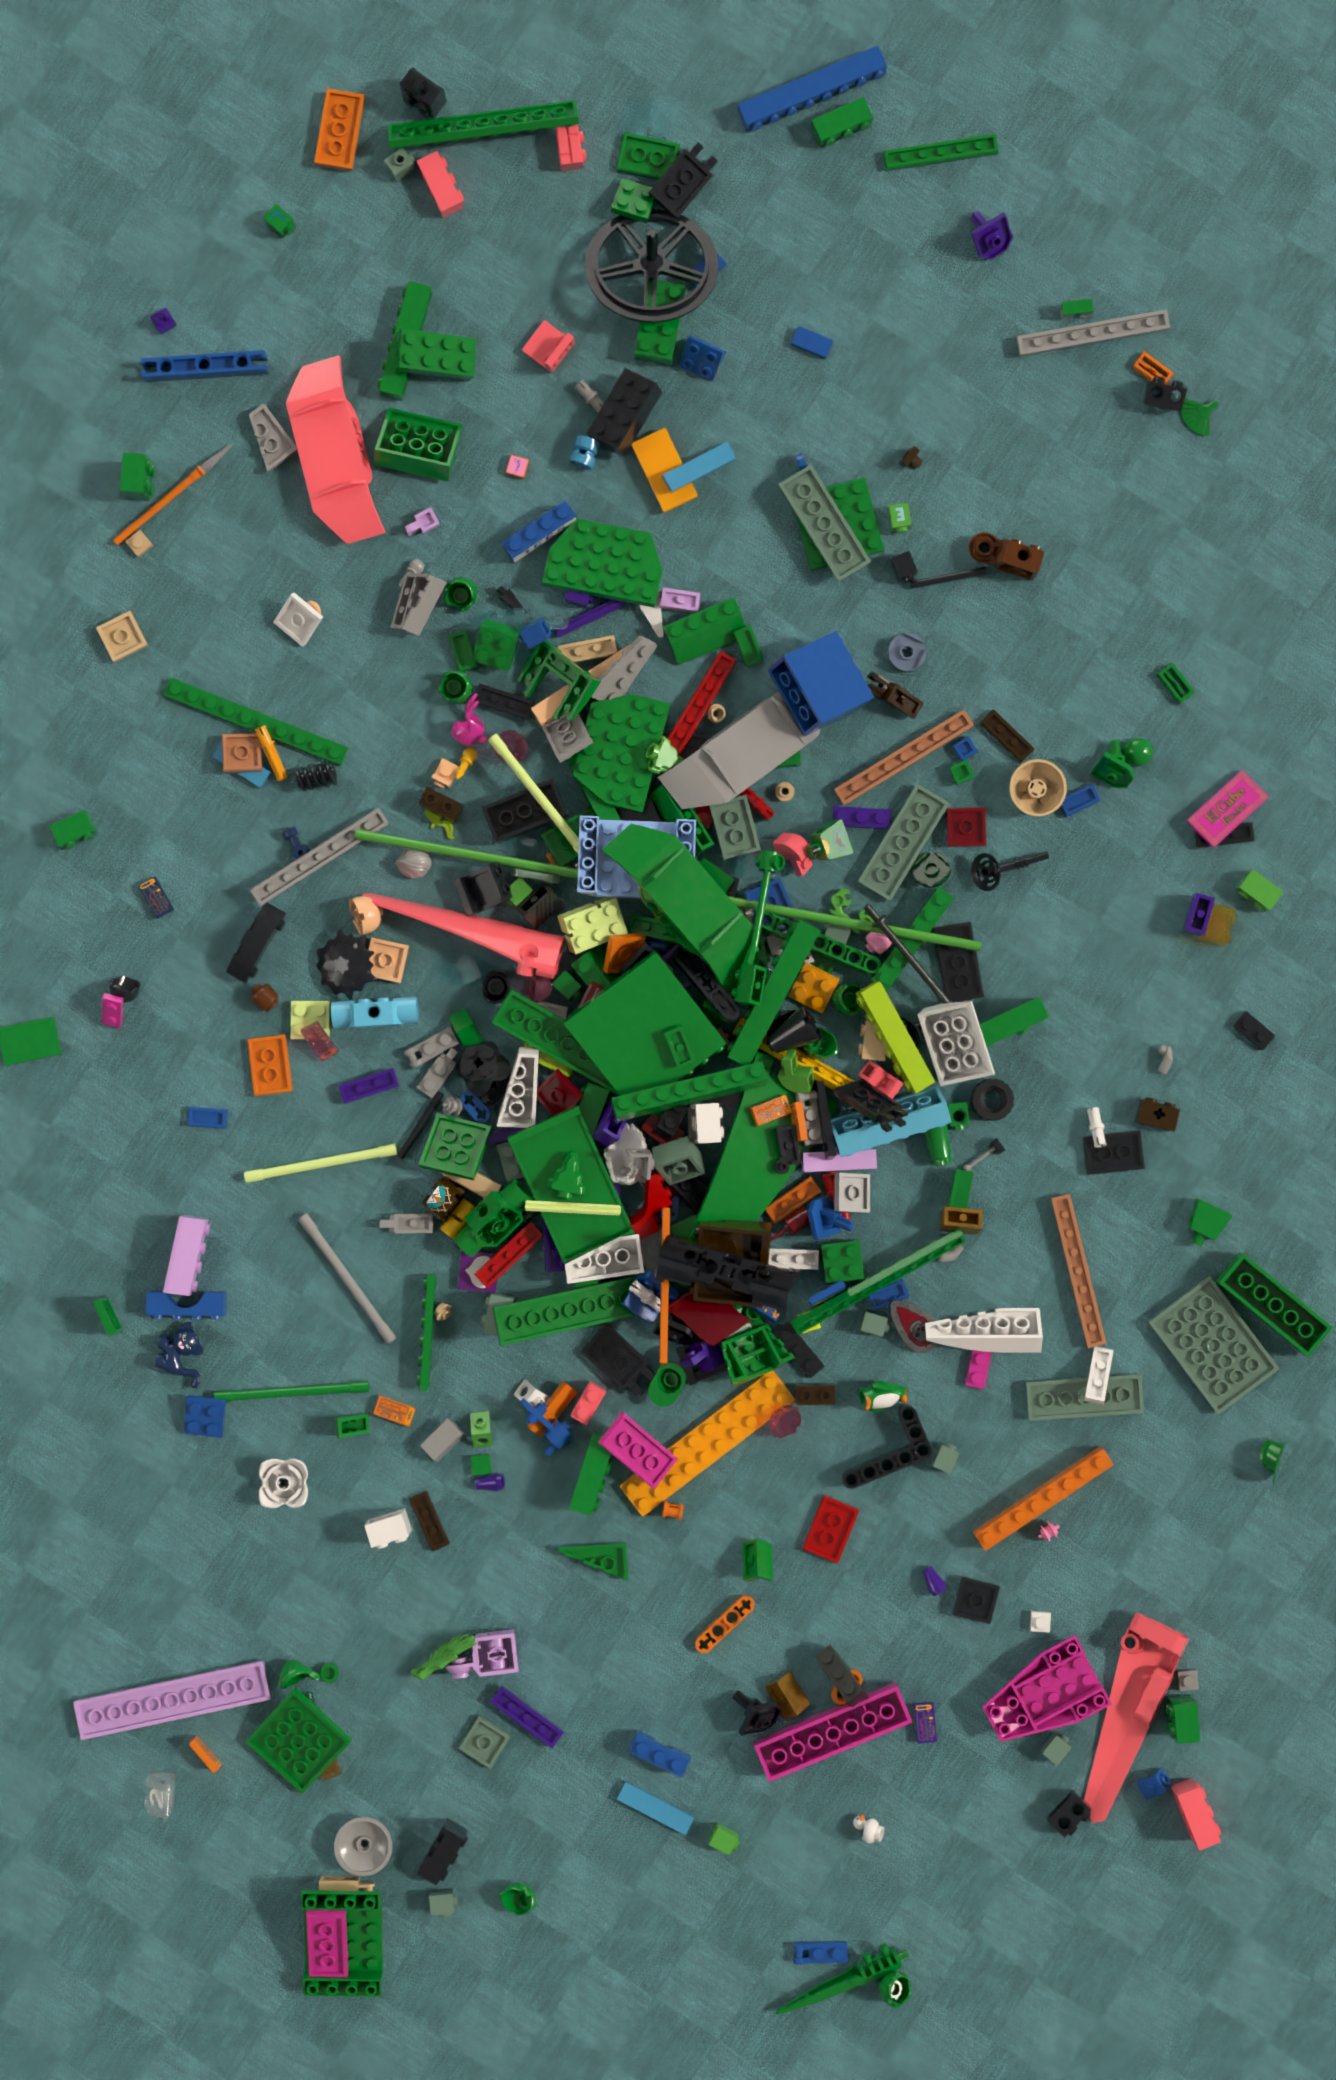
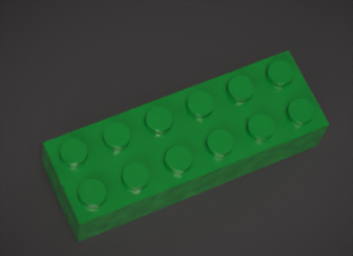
[1214,1252,1333,1357]

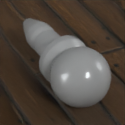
[399,559,424,588]

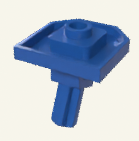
[807,1197,855,1240]

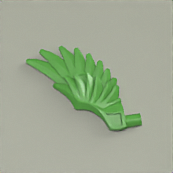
[411,1633,476,1680]

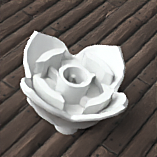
[259,1459,308,1508]

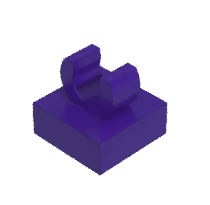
[150,307,177,335]

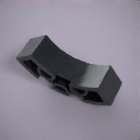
[226,902,286,984]

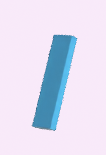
[662,442,736,493]
[617,1781,694,1835]

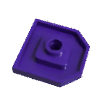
[970,211,1013,260]

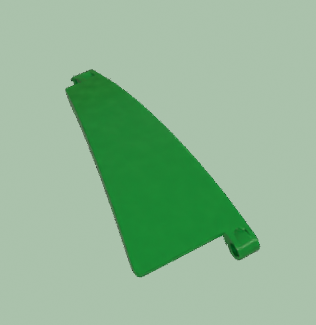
[669,1050,838,1288]

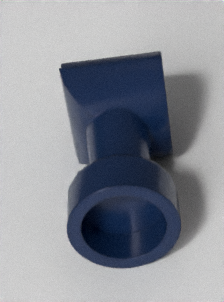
[282,826,309,859]

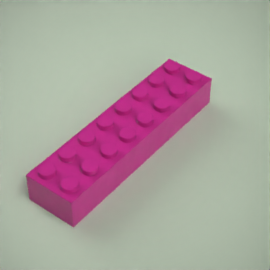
[753,1681,913,1782]

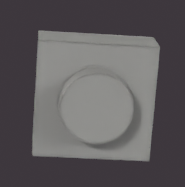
[1176,1669,1199,1691]

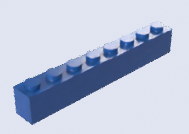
[738,45,887,132]

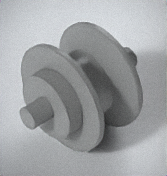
[442,1096,463,1117]

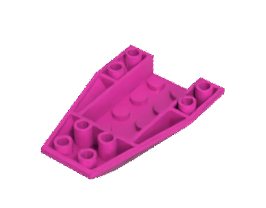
[982,1635,1112,1742]

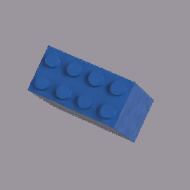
[768,631,874,737]

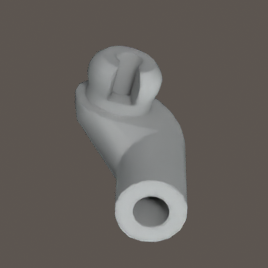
[1158,1045,1173,1074]
[938,1245,965,1263]

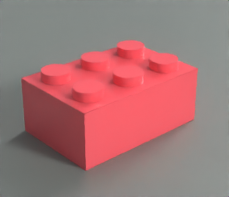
[1170,1778,1222,1851]

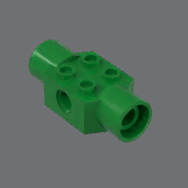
[454,1179,533,1257]

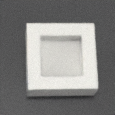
[1030,1611,1051,1632]

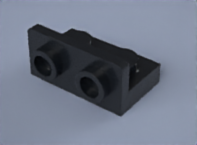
[670,1176,709,1215]

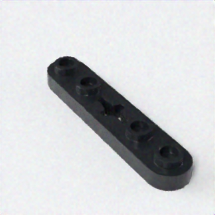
[672,946,740,1023]

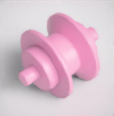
[1038,1521,1060,1543]

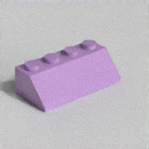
[163,1215,210,1296]

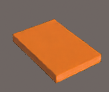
[247,1035,293,1096]

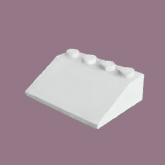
[917,1001,995,1086]

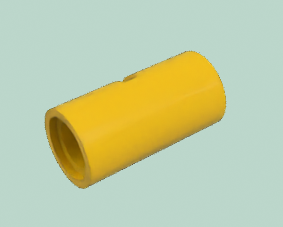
[440,1198,476,1239]

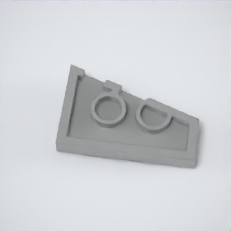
[249,403,298,473]

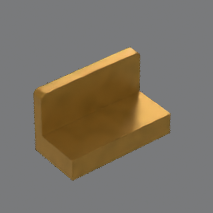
[765,1671,810,1720]

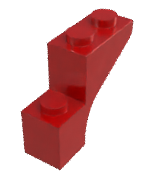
[628,1170,672,1241]

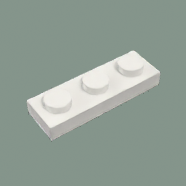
[769,1248,819,1270]
[1084,1346,1114,1405]

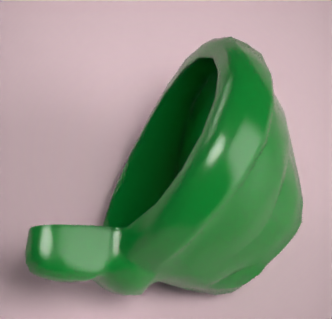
[278,1660,320,1689]

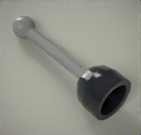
[963,1138,1005,1171]

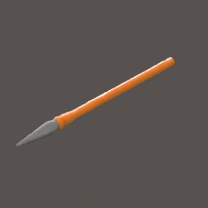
[113,445,232,545]

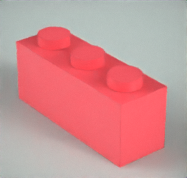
[417,151,464,218]

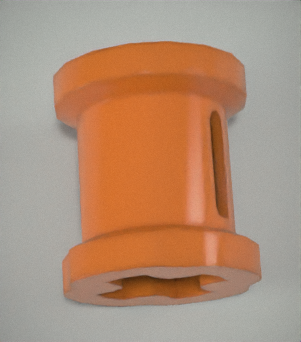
[662,1501,684,1521]

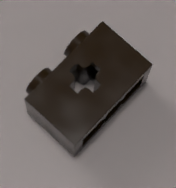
[418,787,464,824]
[1134,1097,1180,1132]
[795,1383,835,1405]

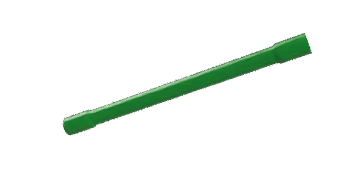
[214,1381,370,1402]

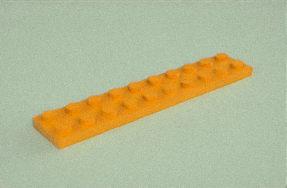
[619,1371,795,1517]

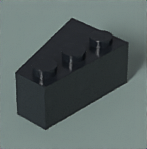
[417,1818,468,1886]

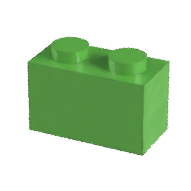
[1236,869,1284,912]

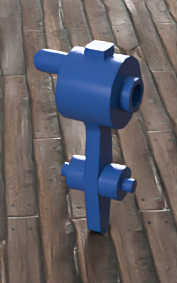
[520,1398,574,1456]

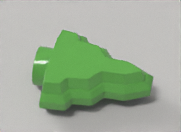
[646,736,684,774]

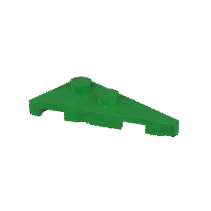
[559,1542,629,1581]

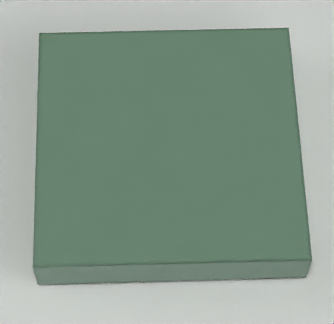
[458,1715,511,1769]

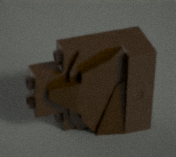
[678,1220,772,1308]

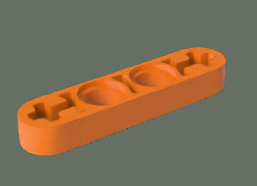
[695,1595,755,1653]

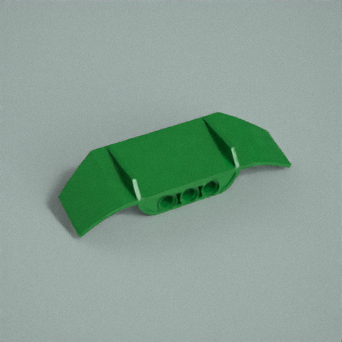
[602,824,753,993]

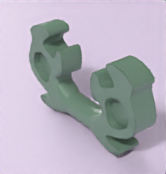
[510,867,560,883]

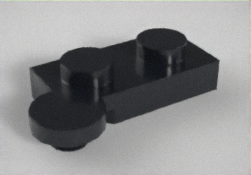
[774,1125,802,1174]

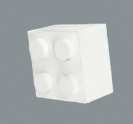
[364,1508,412,1549]

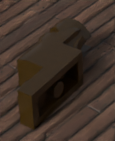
[866,672,924,719]

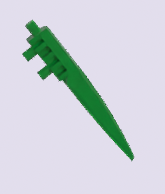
[775,1943,909,2015]

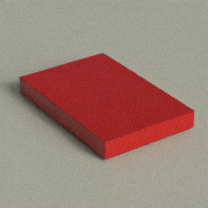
[802,1495,860,1564]

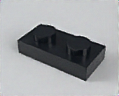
[1233,1011,1275,1050]

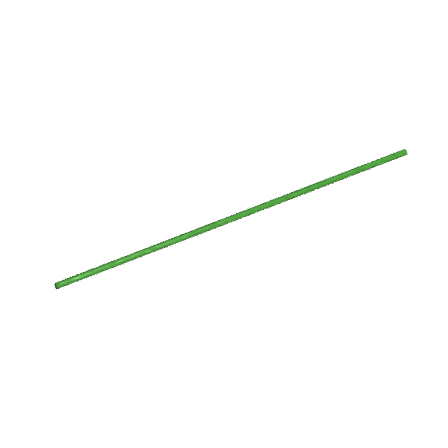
[355,829,982,951]

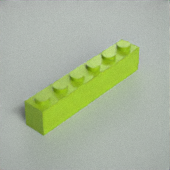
[855,981,935,1094]

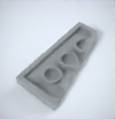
[592,635,657,701]

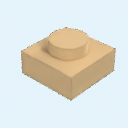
[125,530,154,557]

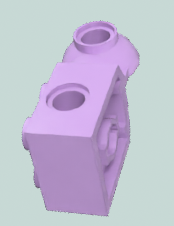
[445,1629,519,1679]

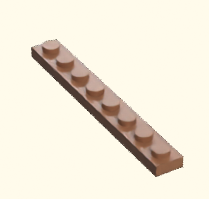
[834,710,974,806]
[1050,1194,1107,1348]

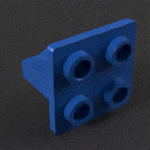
[679,335,726,381]

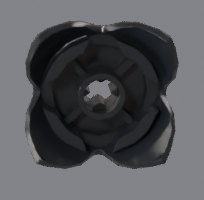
[456,1041,512,1097]

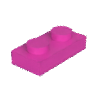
[102,993,123,1029]
[964,1350,992,1389]

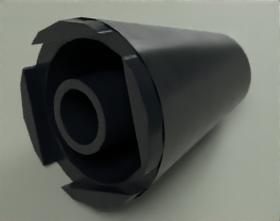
[767,1006,822,1053]

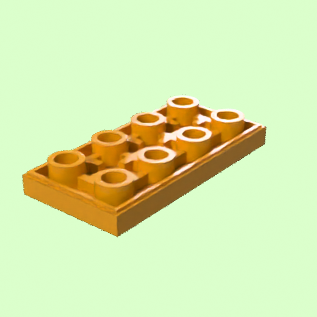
[631,428,698,513]

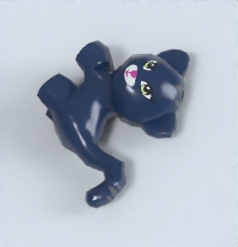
[155,1322,204,1388]

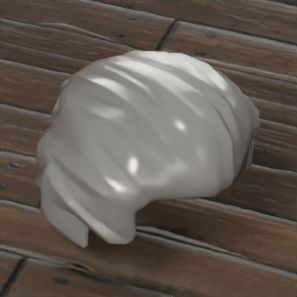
[395,848,432,879]

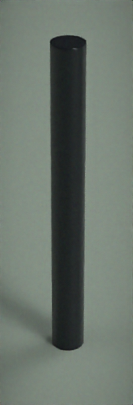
[910,567,986,589]
[397,1091,444,1159]

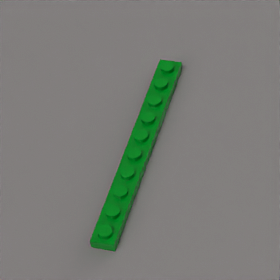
[163,677,349,766]
[791,1228,966,1335]

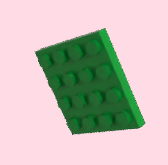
[795,477,885,571]
[246,1687,353,1794]

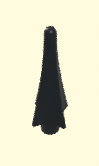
[497,586,535,623]

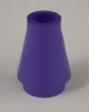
[475,1472,505,1492]
[922,1566,947,1597]

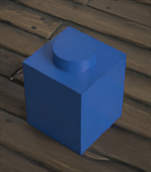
[519,617,552,649]

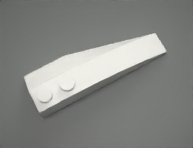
[925,1308,1043,1353]

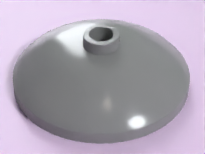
[334,1817,393,1876]

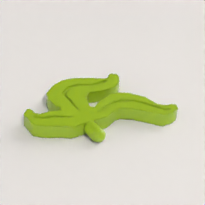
[424,810,460,840]

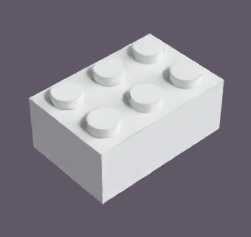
[687,1103,724,1143]

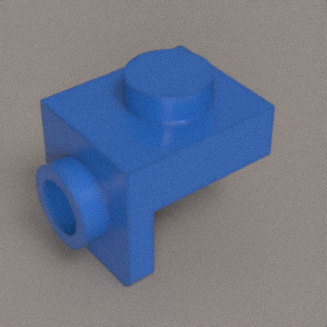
[1137,1768,1171,1801]

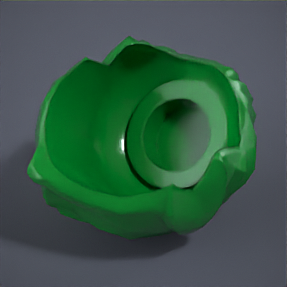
[804,1027,838,1060]
[499,1883,536,1916]

